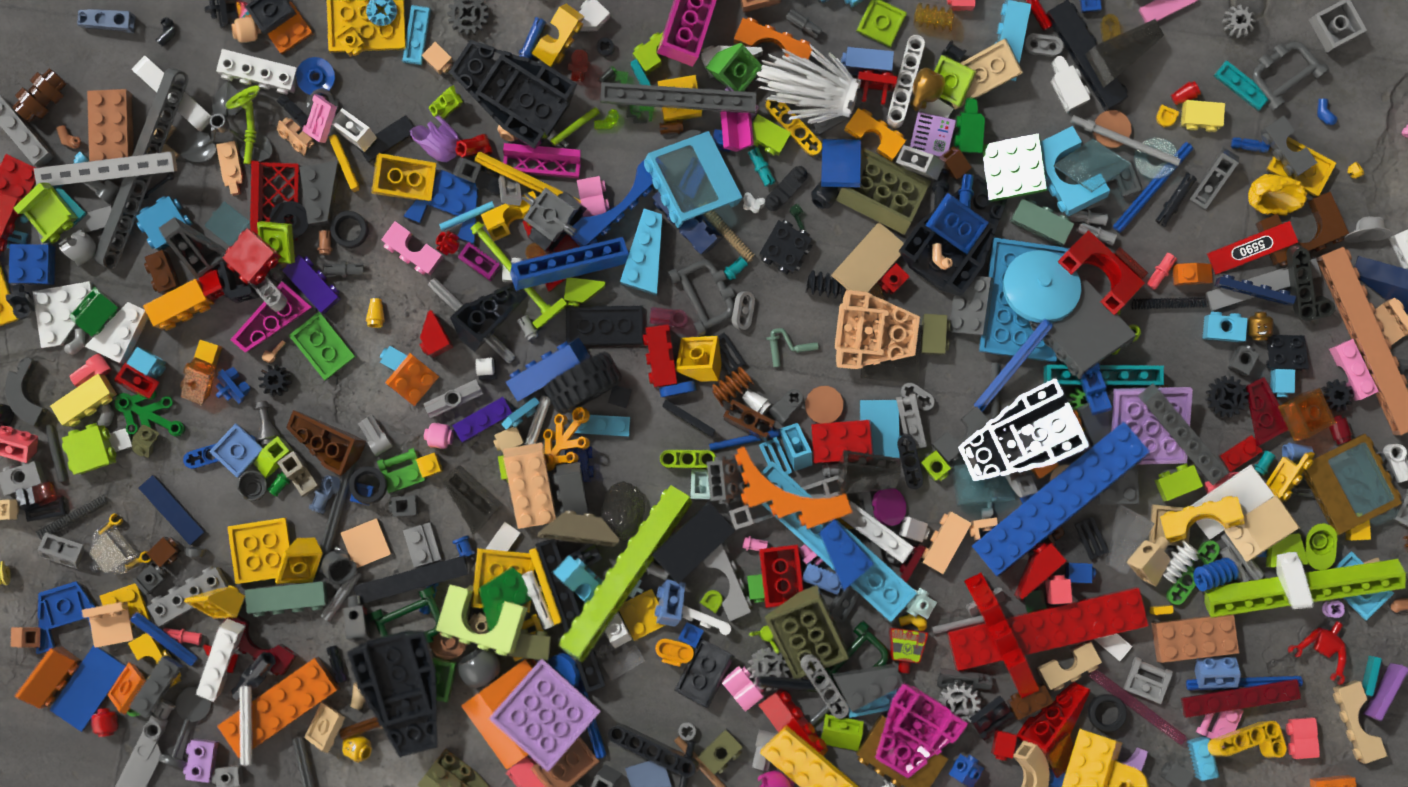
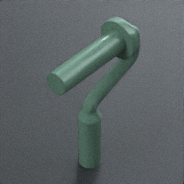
[766,328,819,367]

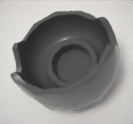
[237,470,267,501]

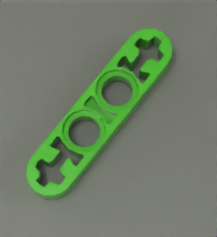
[1166,541,1220,605]

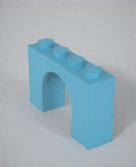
[1041,126,1110,217]

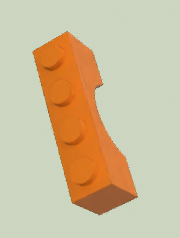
[734,17,813,66]

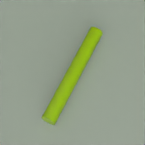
[551,107,599,145]

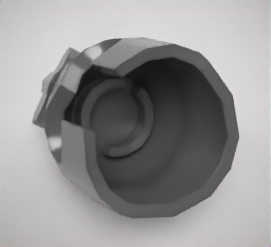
[321,547,357,584]

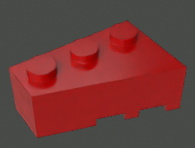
[643,324,677,388]

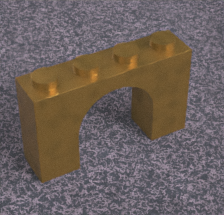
[856,714,948,787]

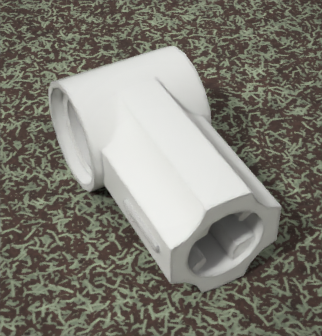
[1383,444,1408,483]

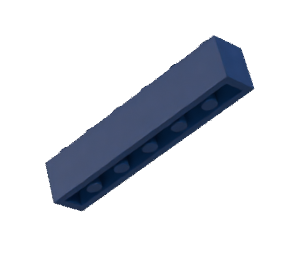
[510,237,629,291]

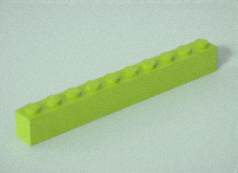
[560,485,693,663]
[1204,559,1406,618]

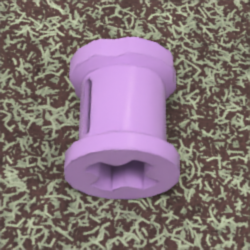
[1322,600,1345,618]

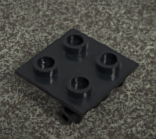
[1266,335,1309,371]

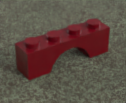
[217,615,298,676]

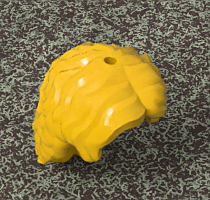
[1248,174,1307,216]

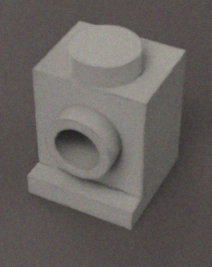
[212,765,243,787]

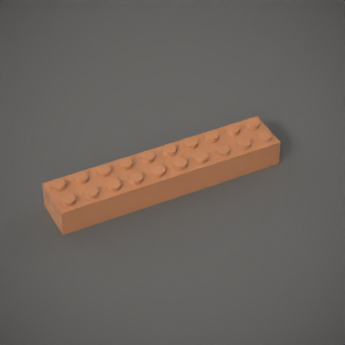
[1316,247,1408,435]

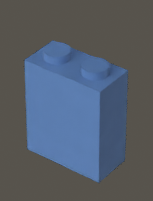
[841,47,894,76]

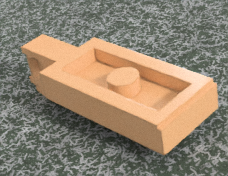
[216,141,243,196]

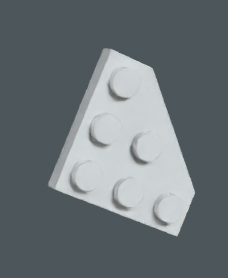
[32,281,93,349]

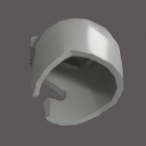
[58,228,96,267]

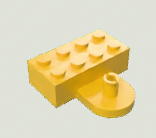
[1062,729,1149,787]

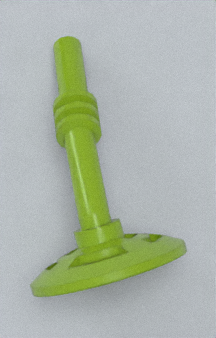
[225,86,260,165]

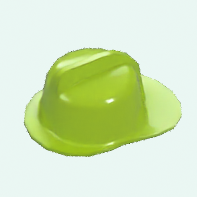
[1305,523,1337,570]

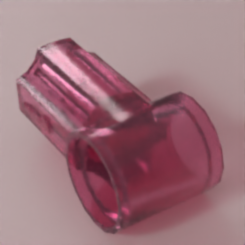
[649,307,688,328]

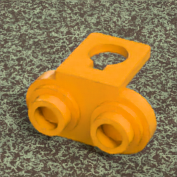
[655,638,694,667]

